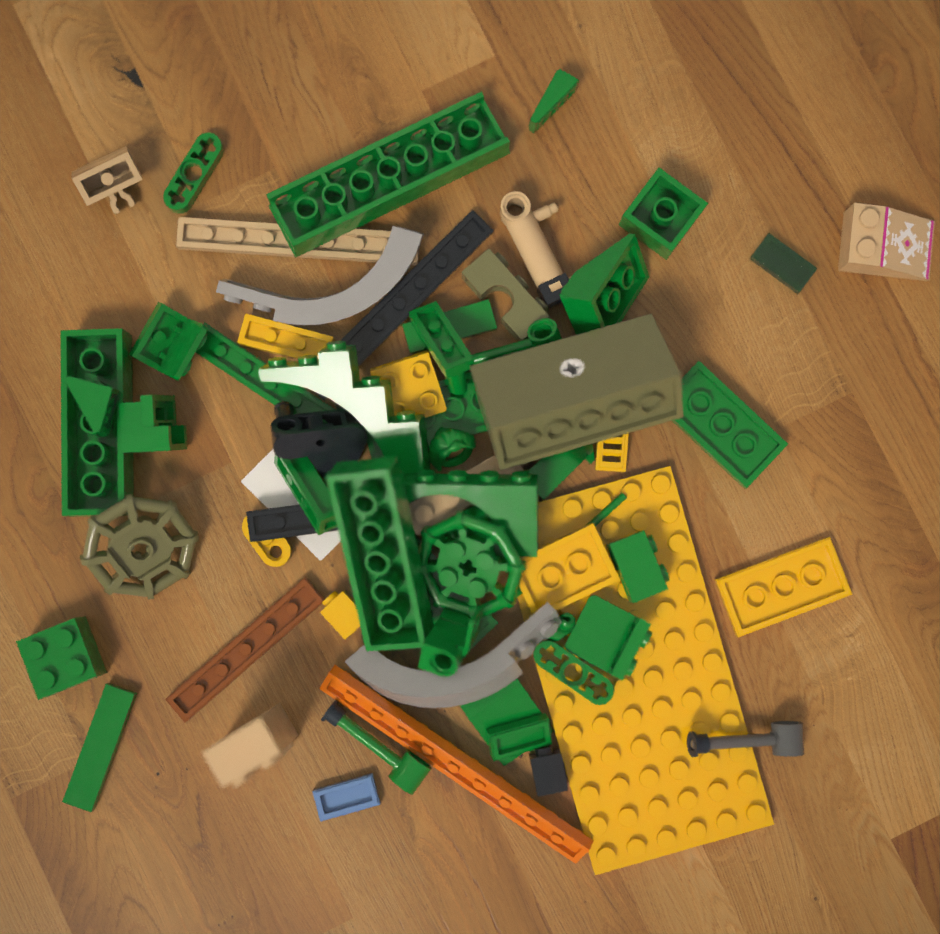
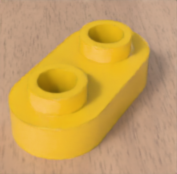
[242,516,292,567]

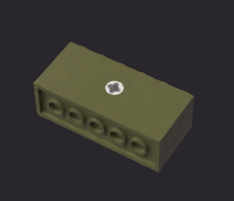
[470,313,683,470]

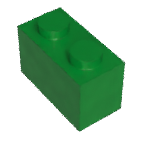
[607,530,670,603]

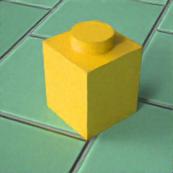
[320,590,360,640]

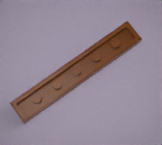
[165,577,325,723]

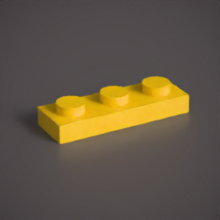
[237,313,334,360]

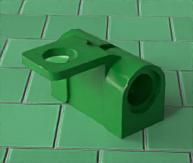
[418,606,484,677]

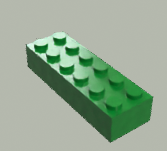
[60,328,134,517]
[326,456,434,652]

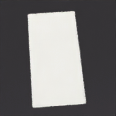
[241,449,341,561]

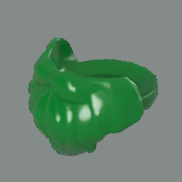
[428,427,476,472]

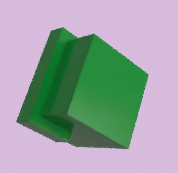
[119,395,187,453]

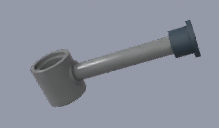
[687,721,804,757]

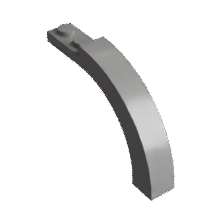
[216,225,424,325]
[345,602,562,708]

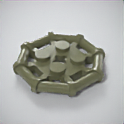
[80,494,199,600]

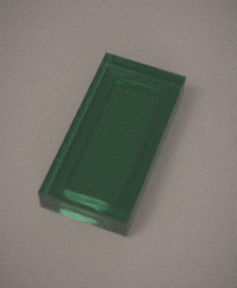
[749,233,818,294]

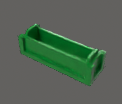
[274,455,337,536]

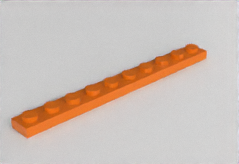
[319,665,594,864]

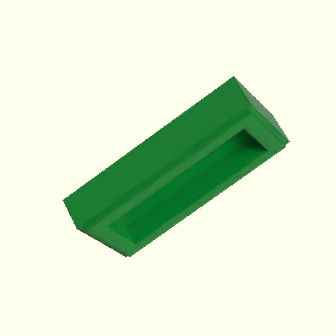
[486,713,552,761]

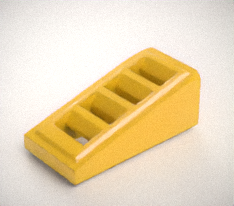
[595,433,629,472]

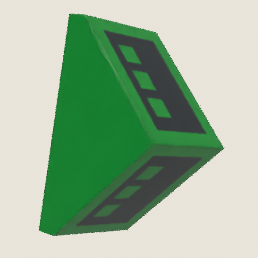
[64,376,121,437]

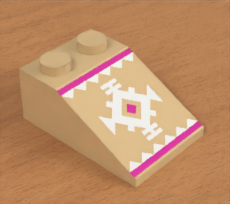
[838,203,935,281]

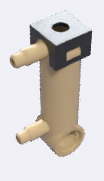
[500,191,572,309]

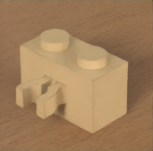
[71,146,143,215]

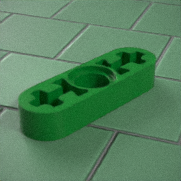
[163,133,224,214]
[533,640,614,705]

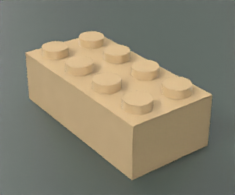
[202,703,299,788]

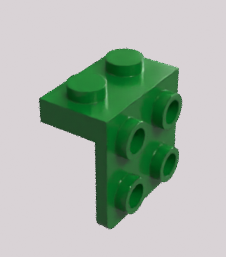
[129,302,208,381]
[565,595,652,681]

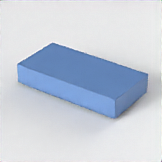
[312,773,381,822]

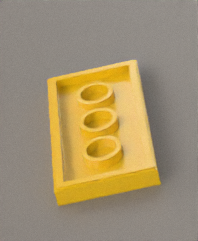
[714,537,853,637]

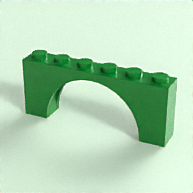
[402,470,539,557]

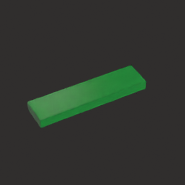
[62,683,137,812]

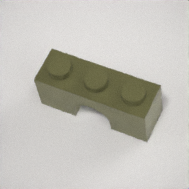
[461,249,550,342]

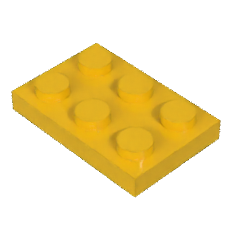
[519,523,620,615]

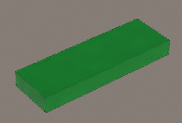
[402,299,497,354]

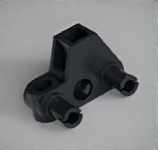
[270,401,368,479]

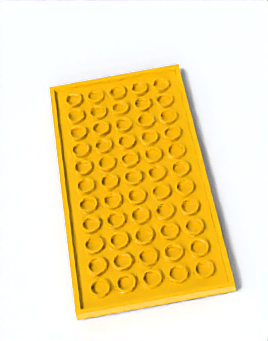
[517,466,774,875]

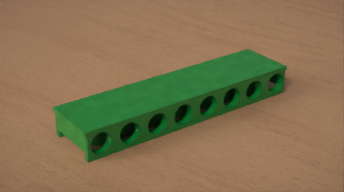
[266,91,510,258]

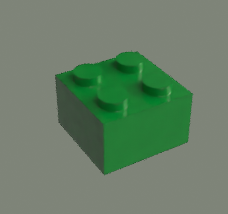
[618,168,708,260]
[16,616,107,700]

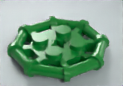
[418,510,526,618]

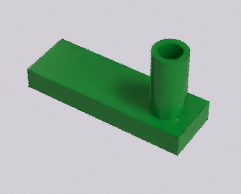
[409,301,475,395]

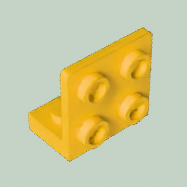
[370,350,447,418]

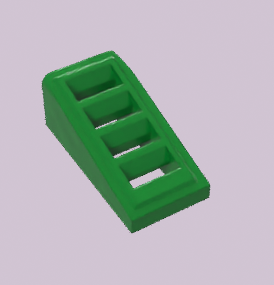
[528,69,579,133]

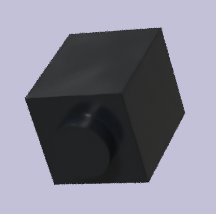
[529,745,569,797]

